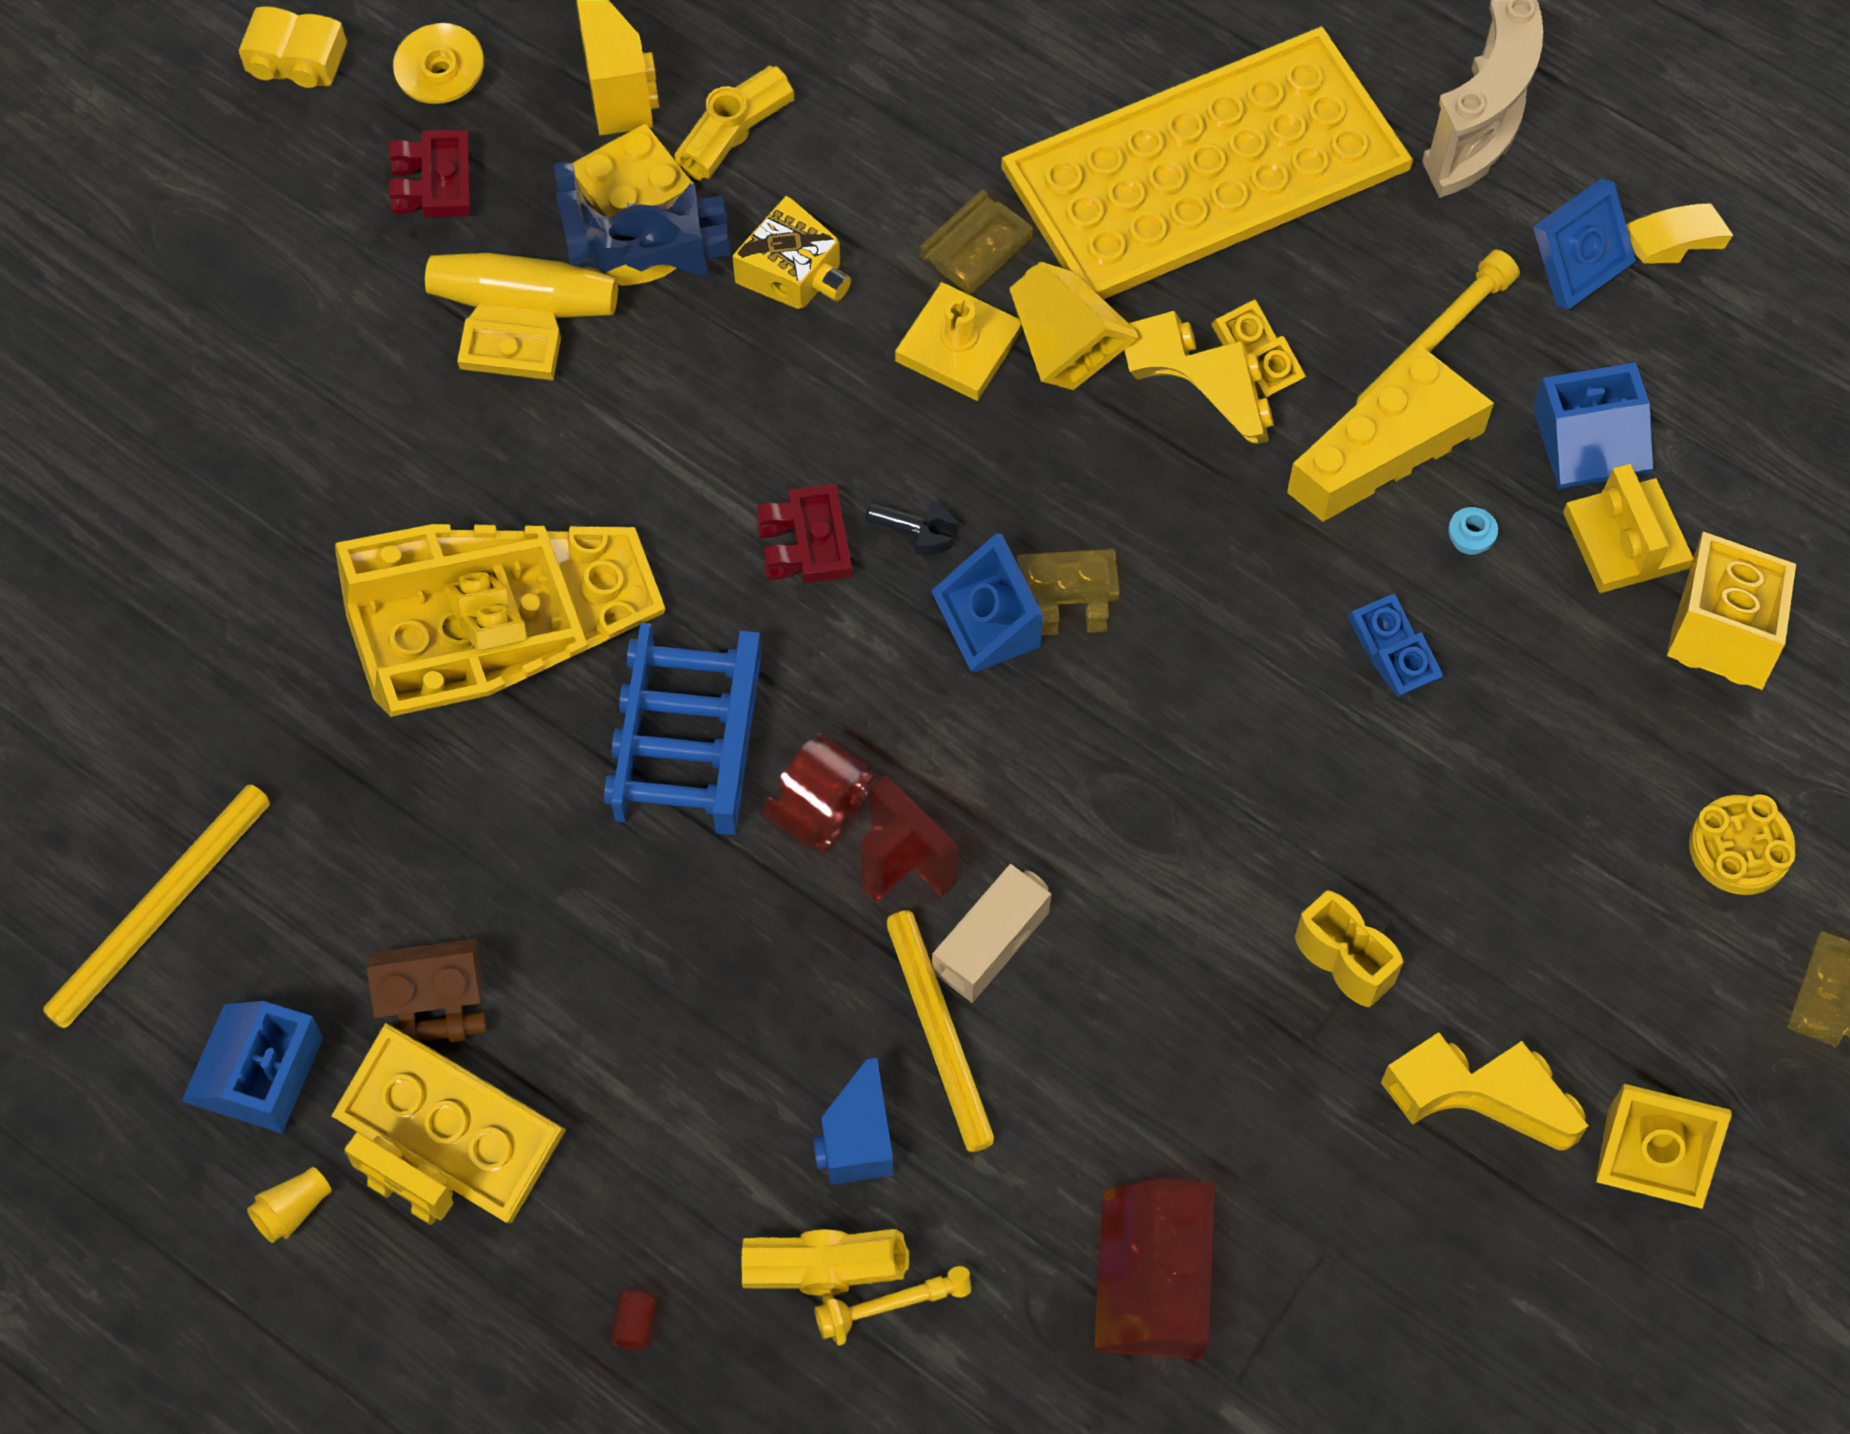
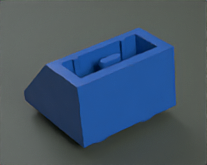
[1532,362,1653,489]
[182,1001,323,1134]

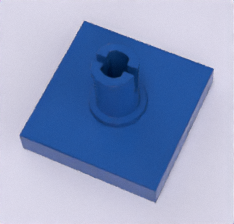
[1533,178,1636,310]

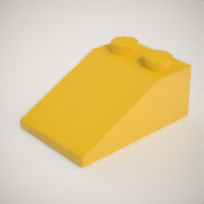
[576,0,659,136]
[1667,532,1796,690]

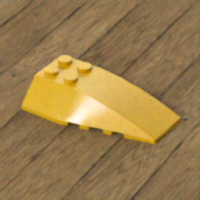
[335,524,665,717]

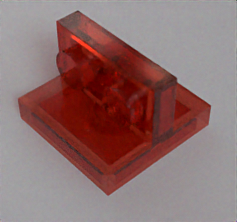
[860,775,957,902]

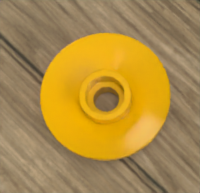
[393,23,484,104]

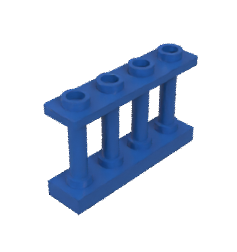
[604,623,762,835]

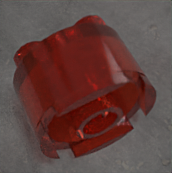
[762,732,875,854]

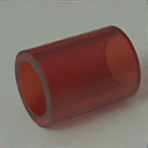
[611,1291,657,1350]

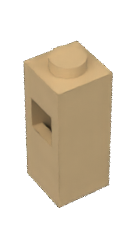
[932,864,1051,1003]

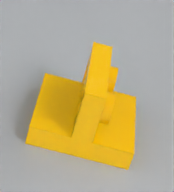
[1563,464,1694,593]

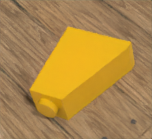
[1009,262,1138,390]

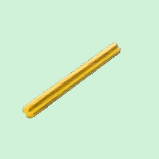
[43,784,270,1028]

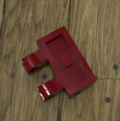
[389,130,470,218]
[756,484,852,584]

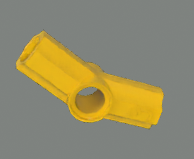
[675,66,794,181]
[742,1229,909,1296]

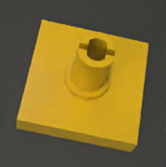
[895,282,1023,401]

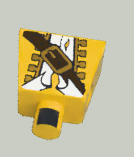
[733,196,851,309]

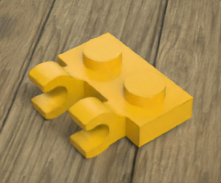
[344,1132,453,1225]

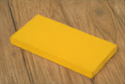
[331,1023,566,1223]

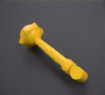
[815,1266,971,1346]

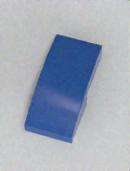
[1347,593,1443,697]

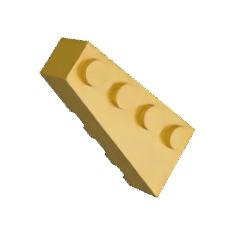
[1287,345,1494,522]

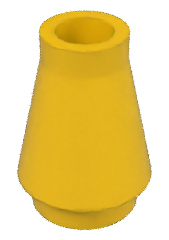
[247,1167,331,1243]

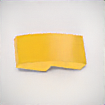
[1626,204,1733,264]
[1211,299,1306,399]
[444,572,526,651]

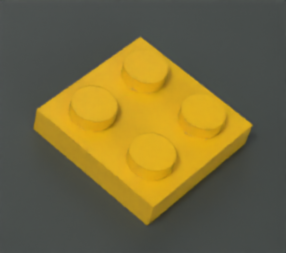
[572,124,693,239]

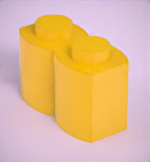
[239,7,347,88]
[1295,890,1403,1008]

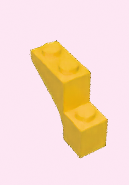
[1124,311,1274,444]
[1381,1032,1588,1150]

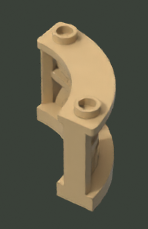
[1422,0,1543,198]

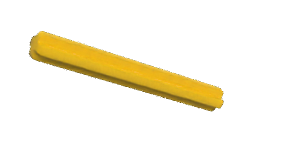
[887,910,994,1152]

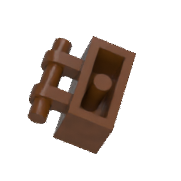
[366,938,487,1043]

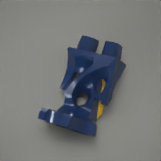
[554,162,732,286]

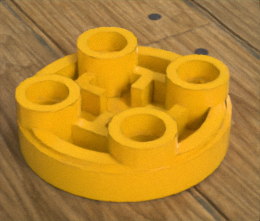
[1689,795,1795,895]

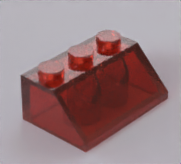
[1094,1178,1215,1360]

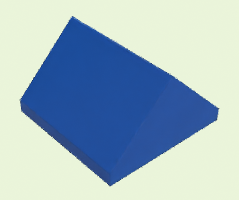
[931,533,1043,672]

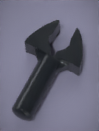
[865,501,957,555]

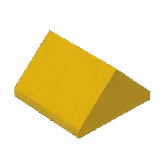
[1596,1084,1732,1209]

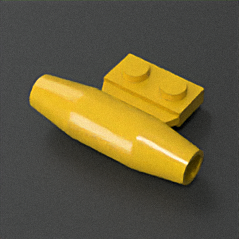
[425,253,618,380]

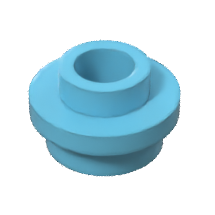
[1448,507,1498,555]

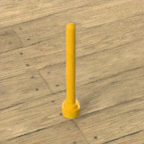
[1357,250,1520,404]

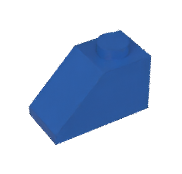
[813,1058,893,1185]

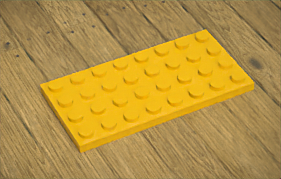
[1001,27,1413,300]

